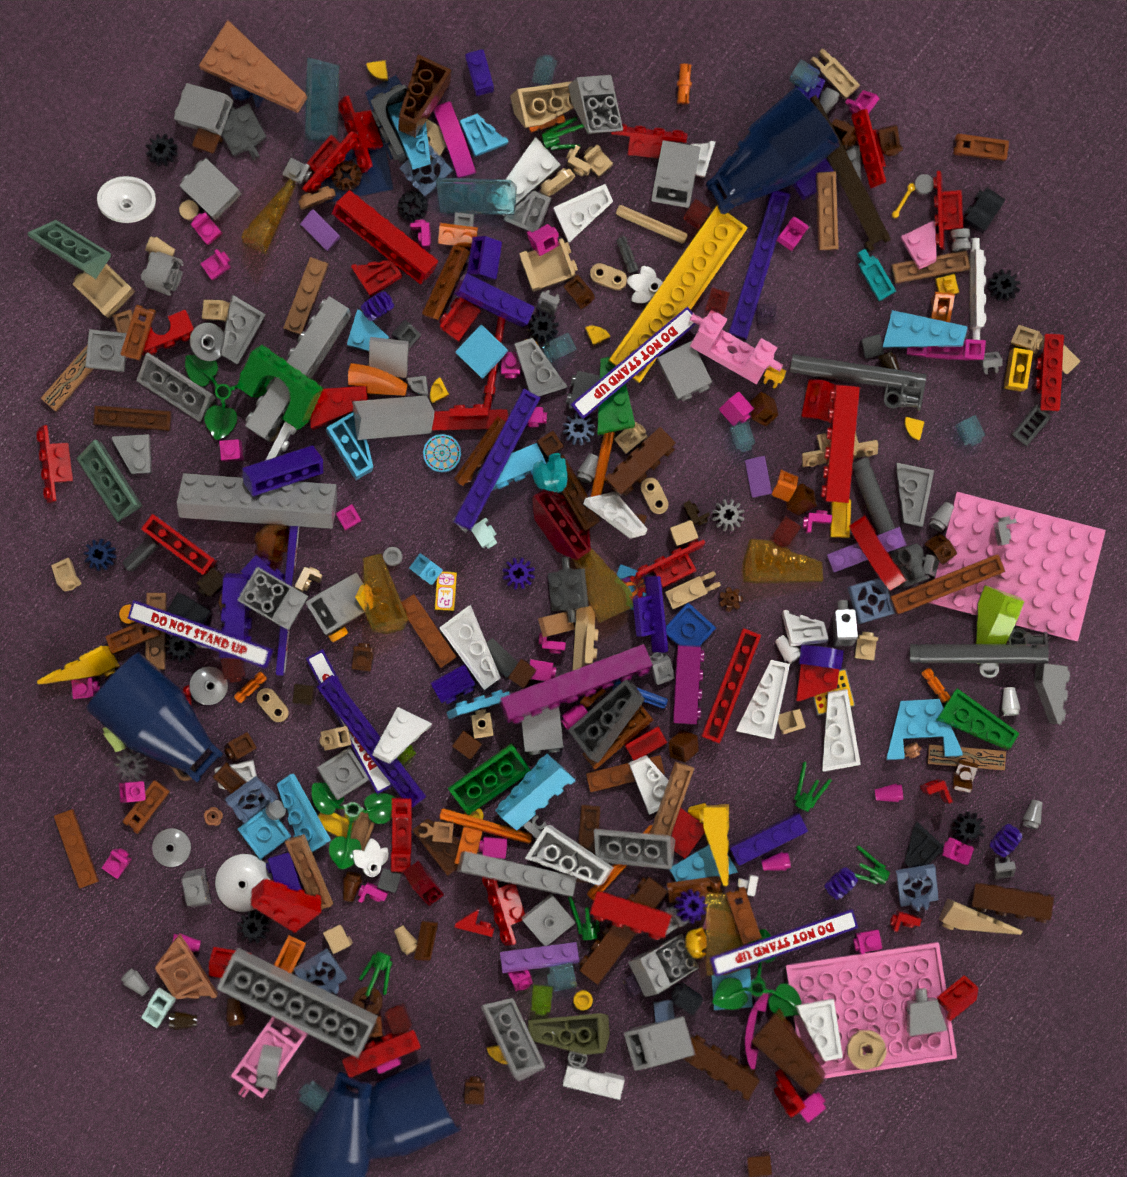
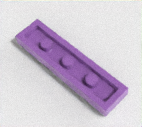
[827,527,907,572]
[500,942,579,973]

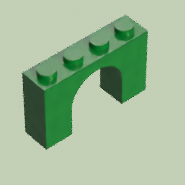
[236,345,324,430]

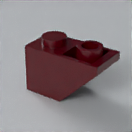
[403,860,444,906]

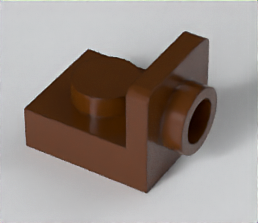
[563,275,595,309]
[924,533,957,564]
[352,643,374,671]
[224,732,257,763]
[952,759,978,793]
[464,1076,485,1105]

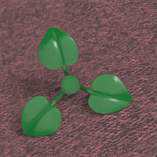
[185,355,275,440]
[312,783,396,870]
[712,929,802,1017]

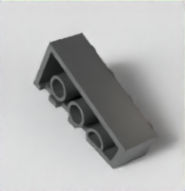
[568,680,645,763]

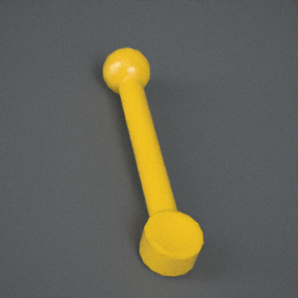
[892,183,915,218]

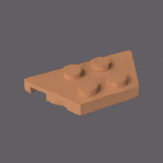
[155,934,218,999]

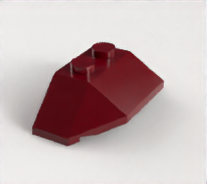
[532,490,591,560]

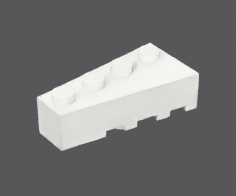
[525,825,614,886]

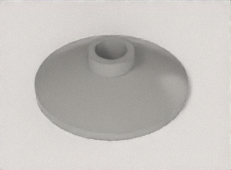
[190,323,224,361]
[189,667,228,705]
[152,828,191,867]

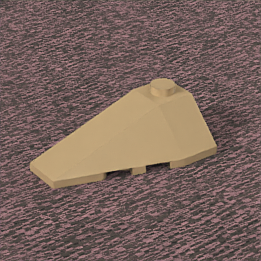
[510,82,574,128]
[939,898,1022,935]

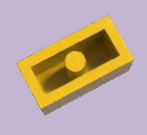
[1004,348,1033,392]

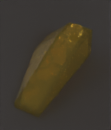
[241,179,295,254]
[743,539,823,583]
[573,548,634,623]
[363,554,408,634]
[706,893,745,975]

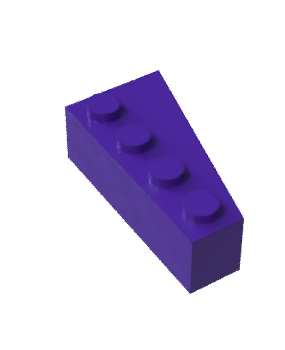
[219,573,252,658]

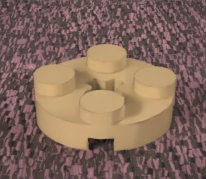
[847,1030,887,1070]

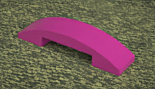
[433,101,476,179]
[907,339,986,360]
[745,993,769,1069]

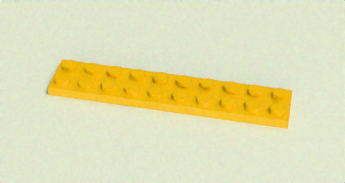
[608,205,748,383]

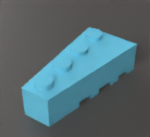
[495,753,576,830]

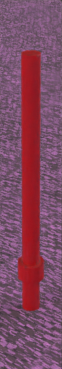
[484,316,506,410]

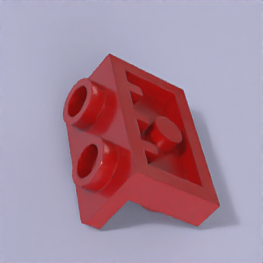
[439,297,481,342]
[773,1069,806,1118]

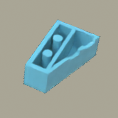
[326,412,373,480]
[477,443,546,490]

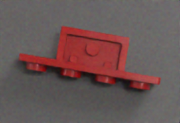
[338,95,383,173]
[851,109,886,188]
[611,124,687,158]
[302,131,361,194]
[933,171,964,250]
[1034,334,1064,411]
[432,404,508,431]
[36,425,73,503]
[635,539,705,588]
[482,877,525,946]
[342,1030,421,1078]

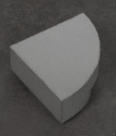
[407,376,428,396]

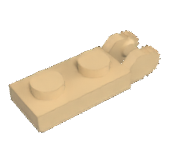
[810,49,860,100]
[665,571,721,609]

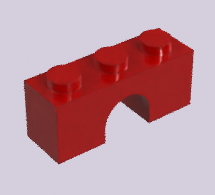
[142,309,194,356]

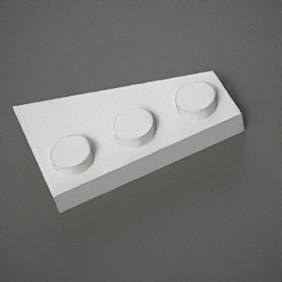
[553,184,613,243]
[583,492,648,538]
[372,707,432,764]
[629,755,684,815]
[795,999,843,1061]

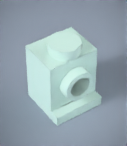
[471,518,497,549]

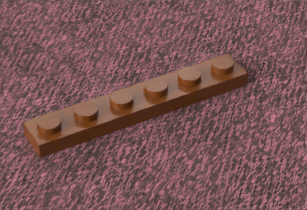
[890,554,1006,615]

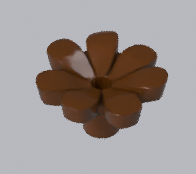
[719,587,744,612]

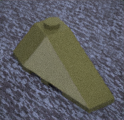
[528,1013,610,1055]

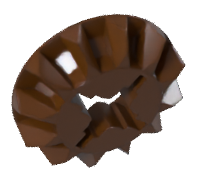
[332,160,362,191]
[352,987,383,1015]

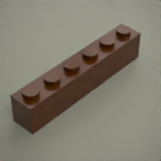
[579,876,668,985]

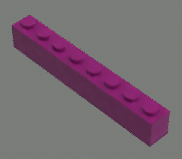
[500,644,653,724]

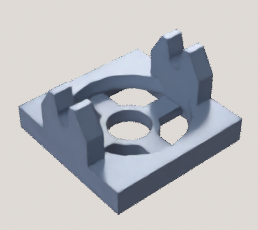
[399,143,453,196]
[847,578,895,624]
[225,776,278,823]
[896,864,939,911]
[294,949,347,995]

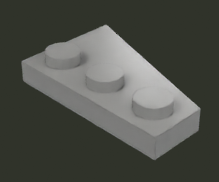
[220,295,266,364]
[514,338,568,397]
[895,463,934,527]

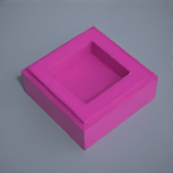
[335,504,362,531]

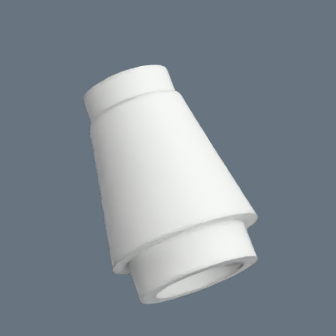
[775,635,800,664]
[1001,687,1021,716]

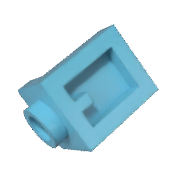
[409,553,443,585]

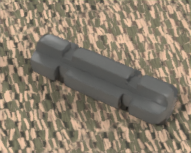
[616,236,638,273]

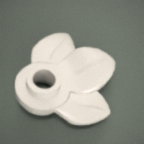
[627,266,663,303]
[353,838,389,877]

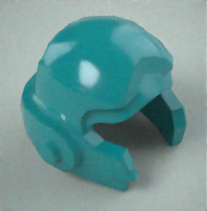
[532,453,567,493]

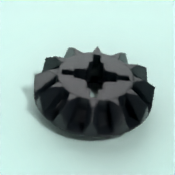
[397,191,428,221]

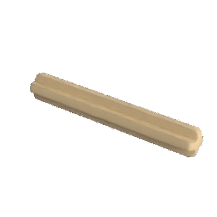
[616,205,688,244]

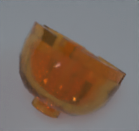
[255,524,289,562]

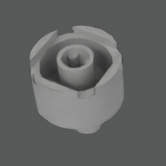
[141,251,183,295]

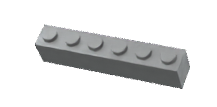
[457,851,577,897]

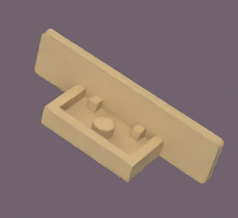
[802,433,878,467]
[573,606,598,671]

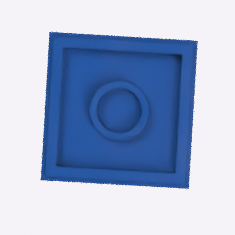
[666,603,716,646]

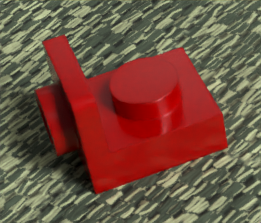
[890,910,922,932]

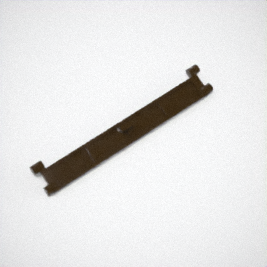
[809,95,891,252]

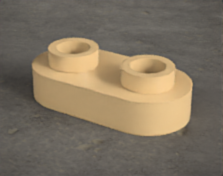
[540,168,575,197]
[590,263,627,290]
[641,478,668,514]
[257,688,289,722]

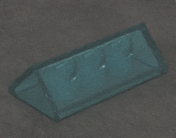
[305,58,339,141]
[436,178,517,215]

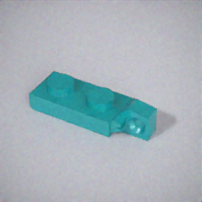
[857,249,896,301]

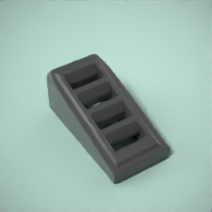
[1012,404,1052,446]

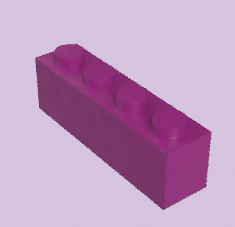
[673,645,704,724]

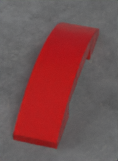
[849,516,907,591]
[391,798,412,872]

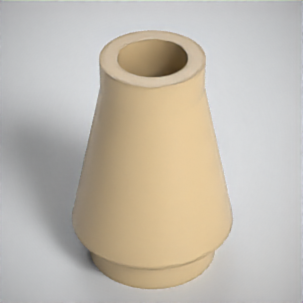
[145,237,175,256]
[394,925,417,956]

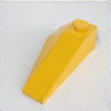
[37,646,120,685]
[700,804,729,886]

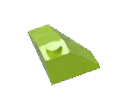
[976,585,1024,664]

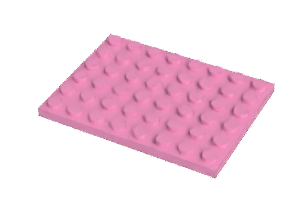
[928,492,1106,641]
[785,942,957,1078]

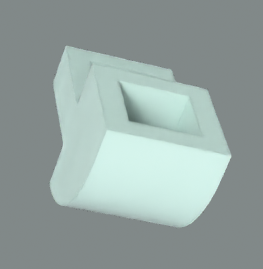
[141,988,176,1028]

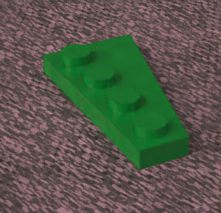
[598,357,635,435]
[936,688,1020,750]

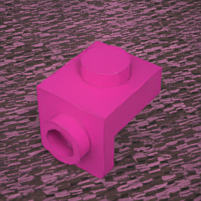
[845,90,879,114]
[776,216,809,251]
[803,510,832,533]
[539,633,566,654]
[943,837,974,865]

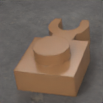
[419,821,454,843]

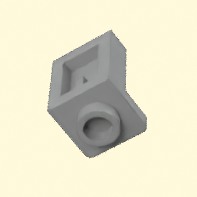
[282,158,313,186]
[993,516,1017,546]
[649,652,675,685]

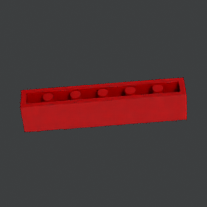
[332,190,439,285]
[821,385,860,503]
[700,628,761,743]

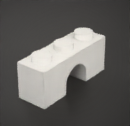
[563,1063,624,1100]

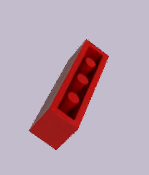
[141,514,218,575]
[590,890,672,940]

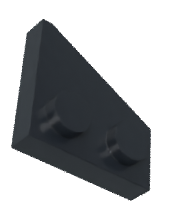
[903,821,944,868]

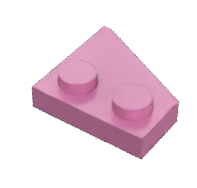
[901,221,936,270]

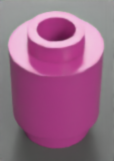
[561,704,588,730]

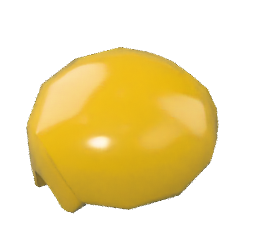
[685,927,707,959]

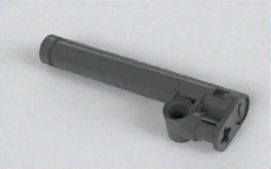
[790,354,927,411]
[852,457,930,589]
[910,628,1048,664]

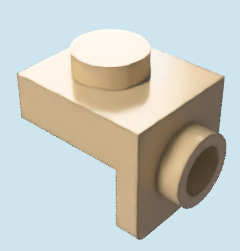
[566,145,591,176]

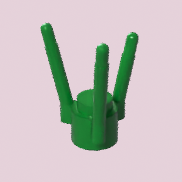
[542,117,584,151]
[794,762,832,812]
[854,845,890,885]
[568,896,600,940]
[359,951,393,997]

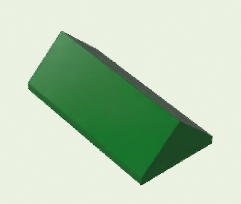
[448,744,531,815]

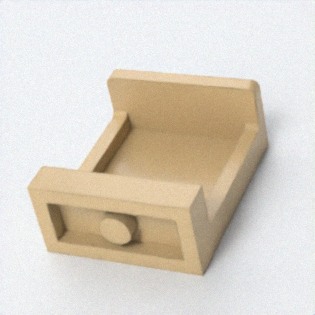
[519,238,578,292]
[72,264,135,319]

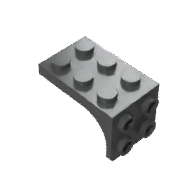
[370,84,407,164]

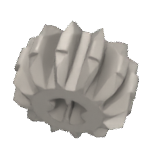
[712,499,744,531]

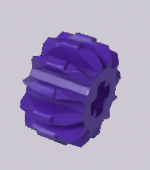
[361,292,394,321]
[503,557,535,590]
[990,824,1022,857]
[825,867,858,899]
[674,889,708,923]

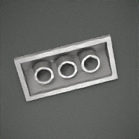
[136,353,216,422]
[352,395,435,440]
[594,829,675,869]
[481,998,545,1081]

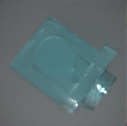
[532,54,557,85]
[543,333,577,363]

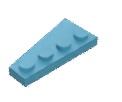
[387,102,431,170]
[883,310,968,349]
[277,773,331,853]

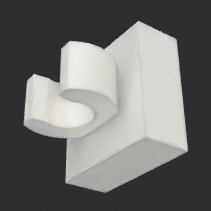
[737,874,758,896]

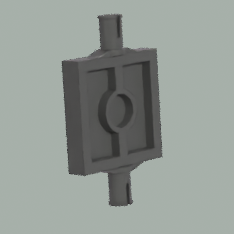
[222,104,267,160]
[548,557,589,623]

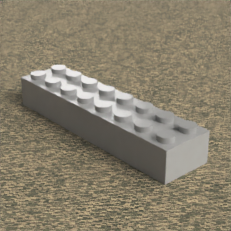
[245,296,352,442]
[177,473,337,529]
[217,948,378,1058]

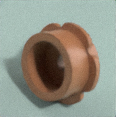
[904,742,921,759]
[204,807,223,826]

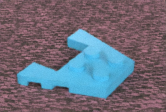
[886,699,963,760]

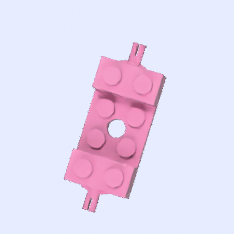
[689,310,783,385]
[231,1017,308,1099]

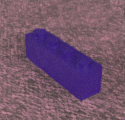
[454,273,535,327]
[242,445,323,496]
[729,813,808,865]

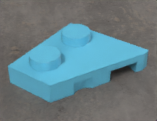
[459,114,509,157]
[347,309,389,352]

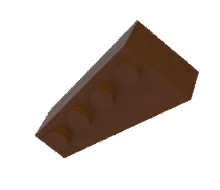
[398,54,452,138]
[604,427,676,497]
[972,882,1055,923]
[751,1008,826,1094]
[682,1034,760,1101]

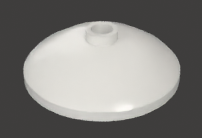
[97,176,156,223]
[215,854,273,912]

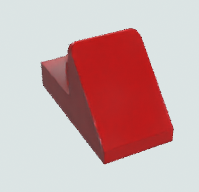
[454,908,495,937]

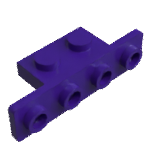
[633,576,668,653]

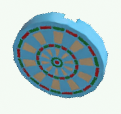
[423,434,461,473]

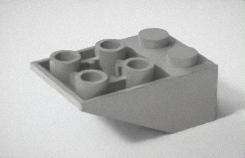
[568,75,623,134]
[651,140,701,208]
[238,567,308,630]
[305,573,377,635]
[1034,664,1070,724]
[628,933,699,997]
[624,1016,695,1071]

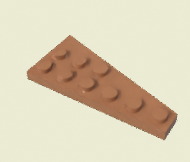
[199,21,307,113]

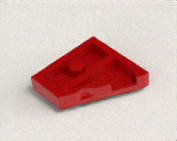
[351,260,403,297]
[796,664,840,701]
[672,808,705,859]

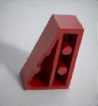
[310,386,369,430]
[251,878,321,933]

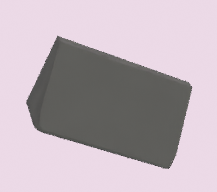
[123,536,159,572]
[487,638,518,678]

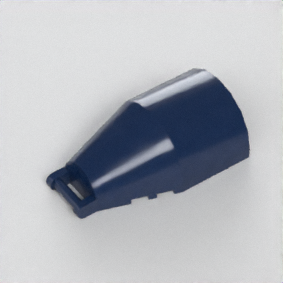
[706,87,840,214]
[86,652,224,783]
[367,1058,462,1159]
[289,1072,372,1177]

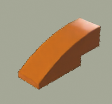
[348,363,408,396]
[274,935,306,974]

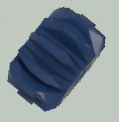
[83,539,117,571]

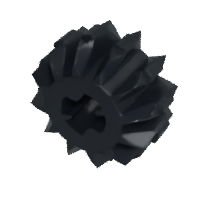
[146,134,178,167]
[987,269,1020,302]
[527,311,559,344]
[164,635,198,662]
[952,811,985,844]
[237,911,270,944]

